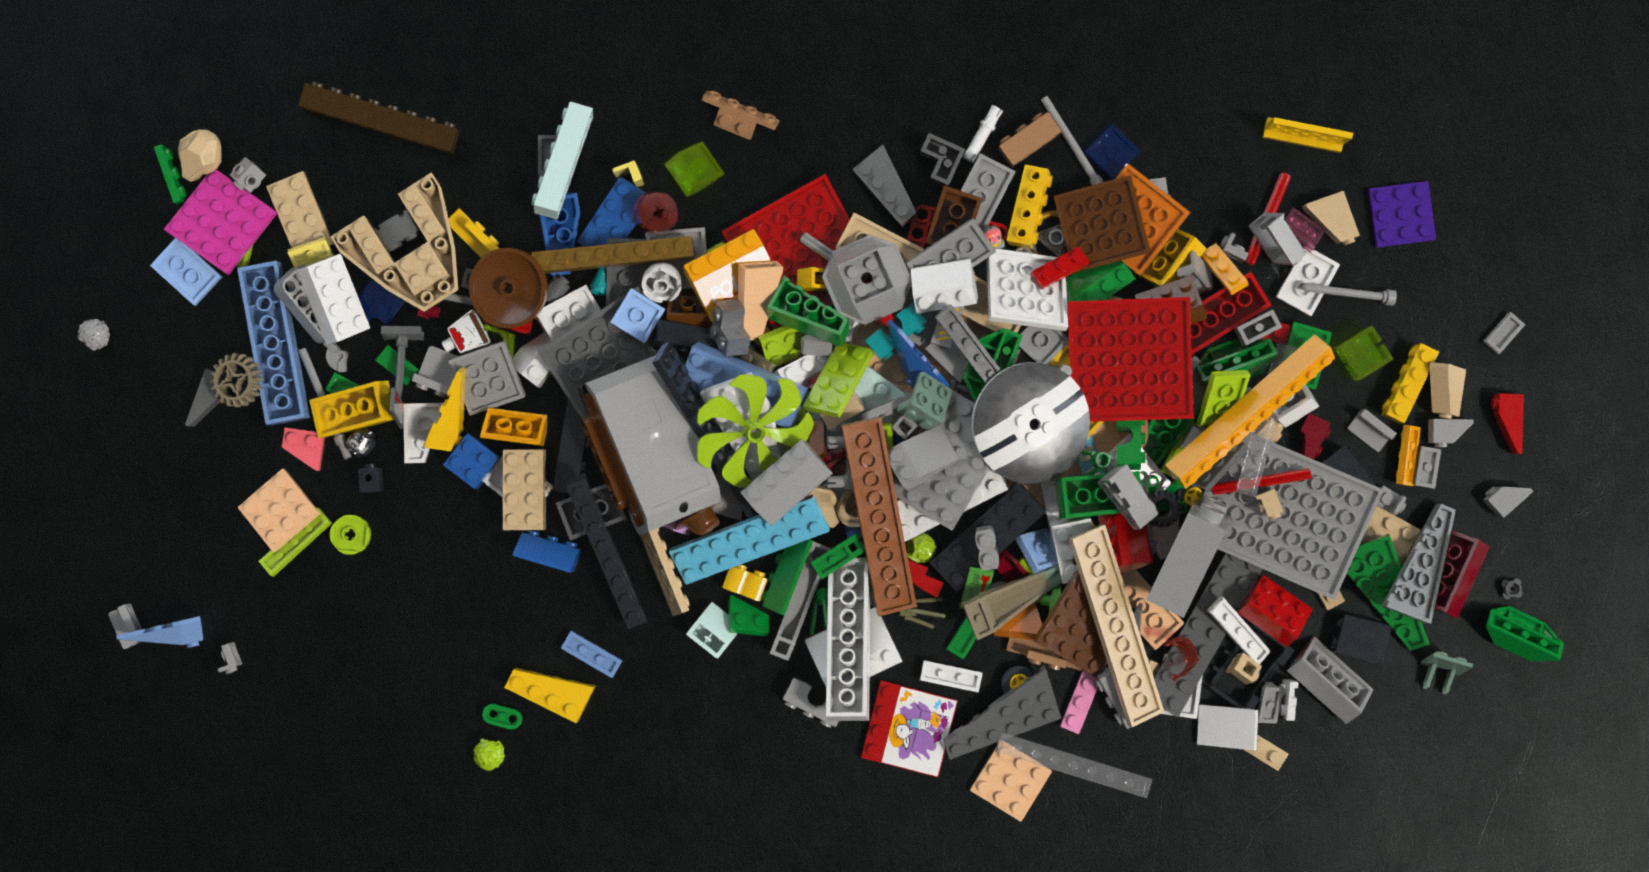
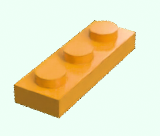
[1201,243,1248,295]
[1396,425,1421,486]

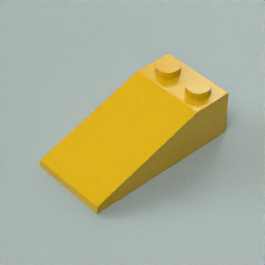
[309,381,395,439]

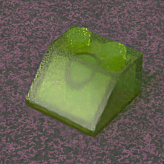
[665,142,724,197]

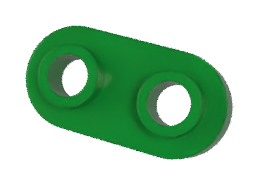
[482,704,523,729]

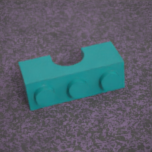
[865,303,927,360]

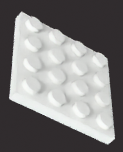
[987,248,1068,331]

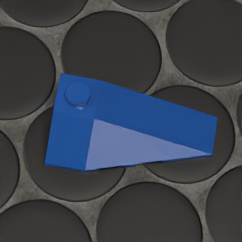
[539,192,580,277]
[887,320,949,389]

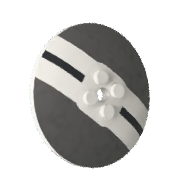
[972,362,1090,484]

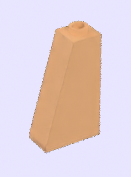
[738,261,783,340]

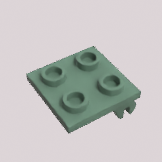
[1421,652,1473,694]

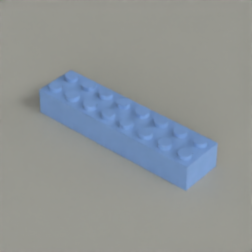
[237,261,310,425]

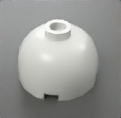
[642,262,681,303]

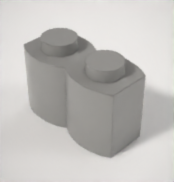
[975,525,999,571]

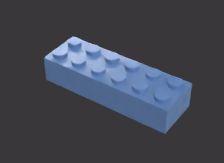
[685,342,808,428]

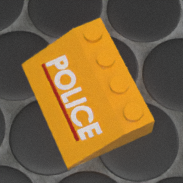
[683,229,780,323]

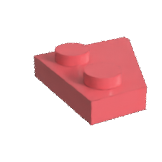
[282,428,325,471]

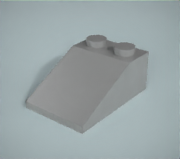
[888,425,960,491]

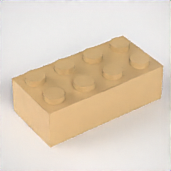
[503,450,546,530]

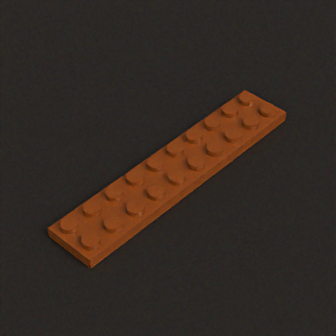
[841,416,917,616]

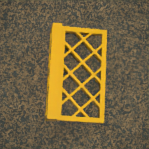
[1263,117,1353,153]

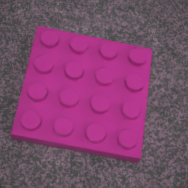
[164,170,277,276]

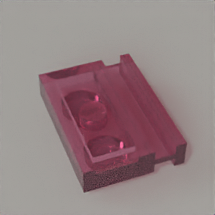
[1285,208,1325,253]

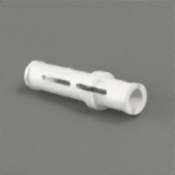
[963,105,1003,163]

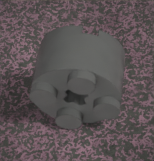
[374,209,420,252]

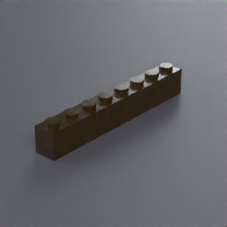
[298,82,460,154]

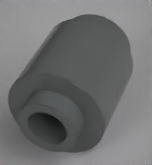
[546,275,570,303]

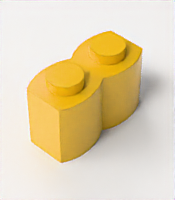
[722,564,768,601]

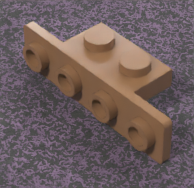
[702,91,779,140]
[1006,637,1082,671]

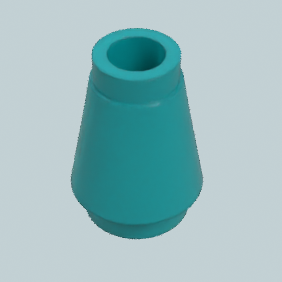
[589,267,607,296]

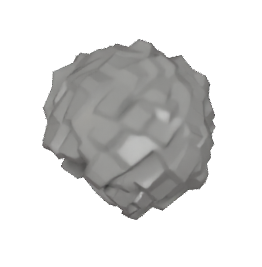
[78,319,110,351]

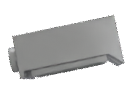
[1249,212,1307,266]

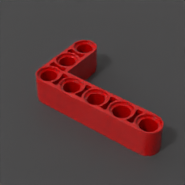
[907,205,1009,248]

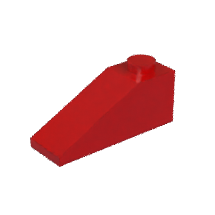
[1491,394,1524,454]

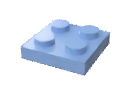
[610,288,665,344]
[1015,528,1058,573]

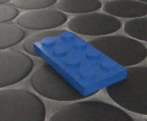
[577,176,654,247]

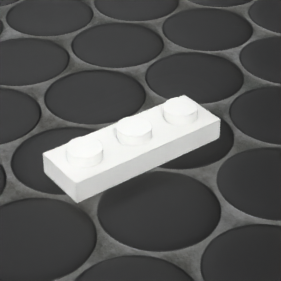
[920,660,982,692]

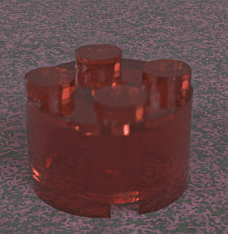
[633,192,678,232]

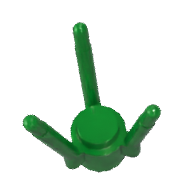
[1081,450,1112,476]
[810,588,828,635]

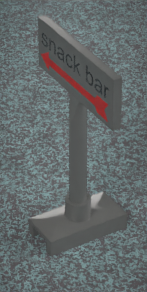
[381,326,424,429]

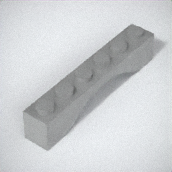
[770,541,832,660]

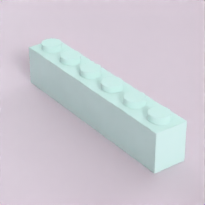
[532,102,593,220]

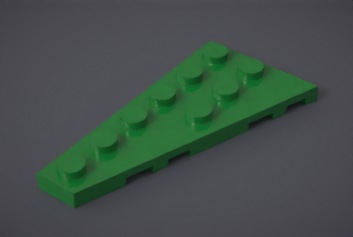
[1347,533,1429,651]

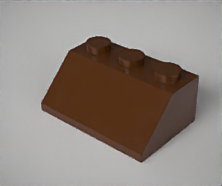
[667,290,713,329]

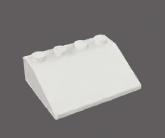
[805,607,902,686]

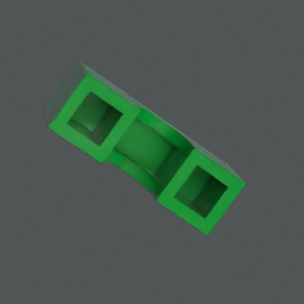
[1117,420,1145,470]

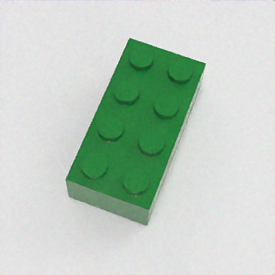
[1055,471,1141,520]

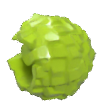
[906,532,937,563]
[474,739,505,771]

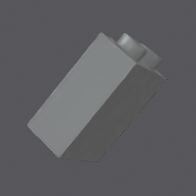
[1146,496,1231,618]

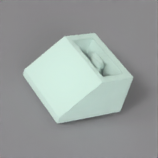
[686,602,737,659]

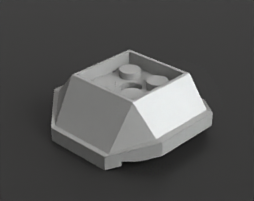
[822,235,912,325]

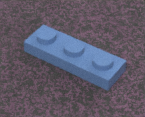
[561,631,623,678]

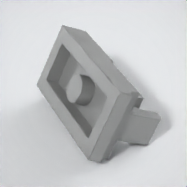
[1257,682,1284,723]

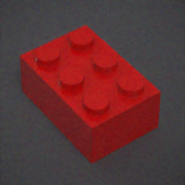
[1237,575,1312,647]

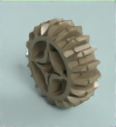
[209,353,264,407]

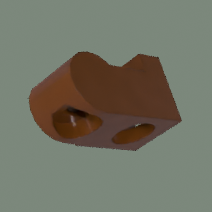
[809,420,827,460]

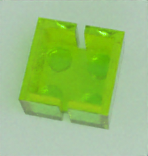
[1334,326,1393,381]

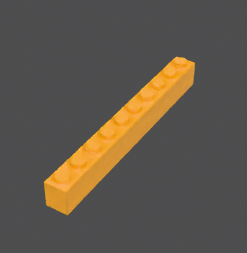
[1165,334,1335,489]

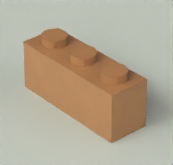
[998,112,1062,168]

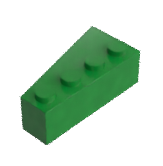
[767,276,850,347]

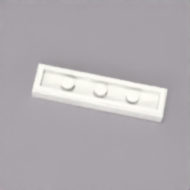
[1207,596,1271,664]

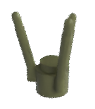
[900,597,945,629]

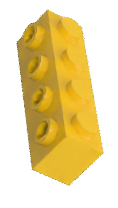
[1006,165,1052,249]
[1381,343,1439,424]

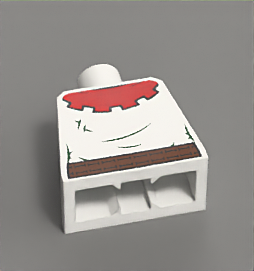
[442,310,493,354]

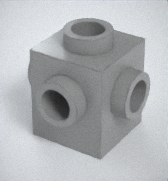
[230,157,266,193]

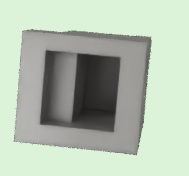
[892,415,919,440]

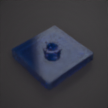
[1084,124,1141,180]

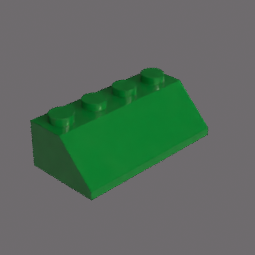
[1066,261,1136,314]
[761,539,813,615]

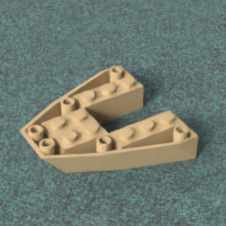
[330,173,458,312]

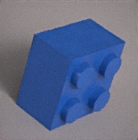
[443,433,501,489]

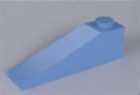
[116,616,203,648]

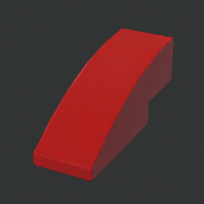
[908,559,943,597]

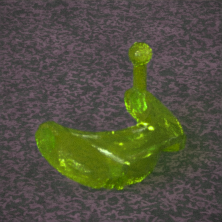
[483,324,515,359]

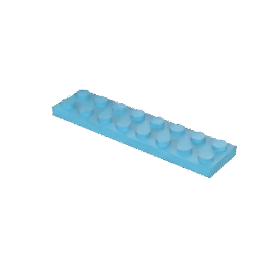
[669,495,830,585]

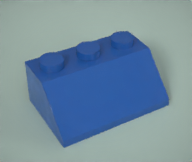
[513,530,581,573]

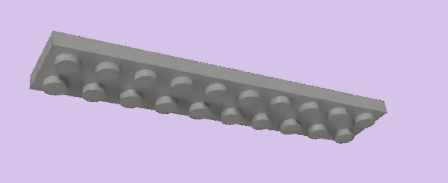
[889,153,1016,348]

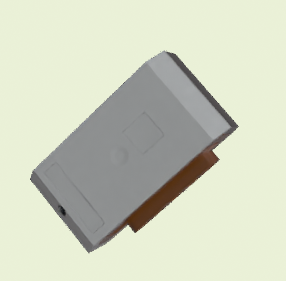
[578,355,721,535]

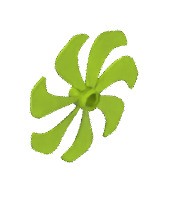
[697,374,814,488]

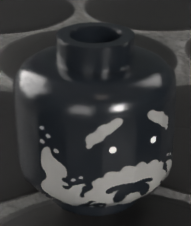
[346,428,376,458]

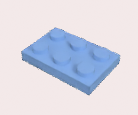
[150,238,222,306]

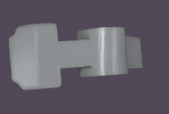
[323,342,348,372]

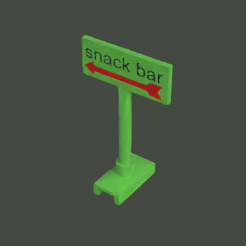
[959,567,1061,613]

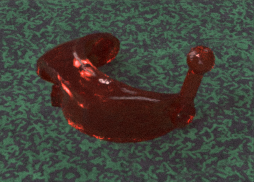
[1164,637,1199,681]

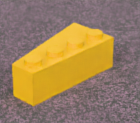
[504,668,596,723]

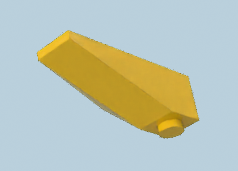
[424,367,466,451]

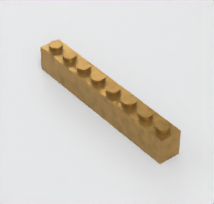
[532,236,695,274]

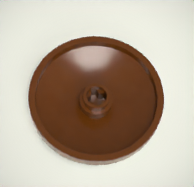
[469,248,548,328]

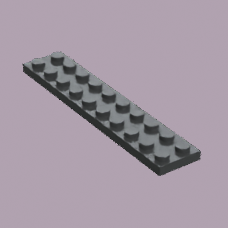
[1154,552,1263,717]

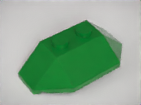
[963,328,1023,404]
[1196,338,1278,384]
[1486,606,1564,661]

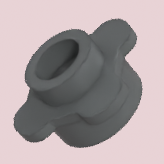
[1501,578,1523,599]

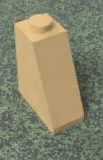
[1302,191,1360,245]
[1430,362,1466,419]

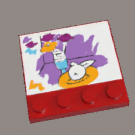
[861,680,958,778]

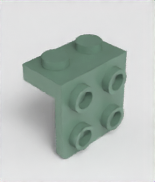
[897,372,952,430]

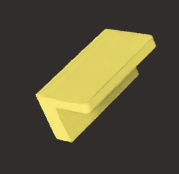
[612,160,644,187]

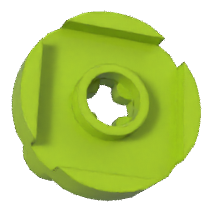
[330,515,371,554]

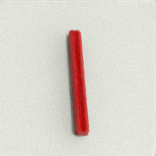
[1244,173,1291,265]
[1211,468,1312,495]

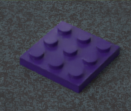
[1368,181,1436,248]

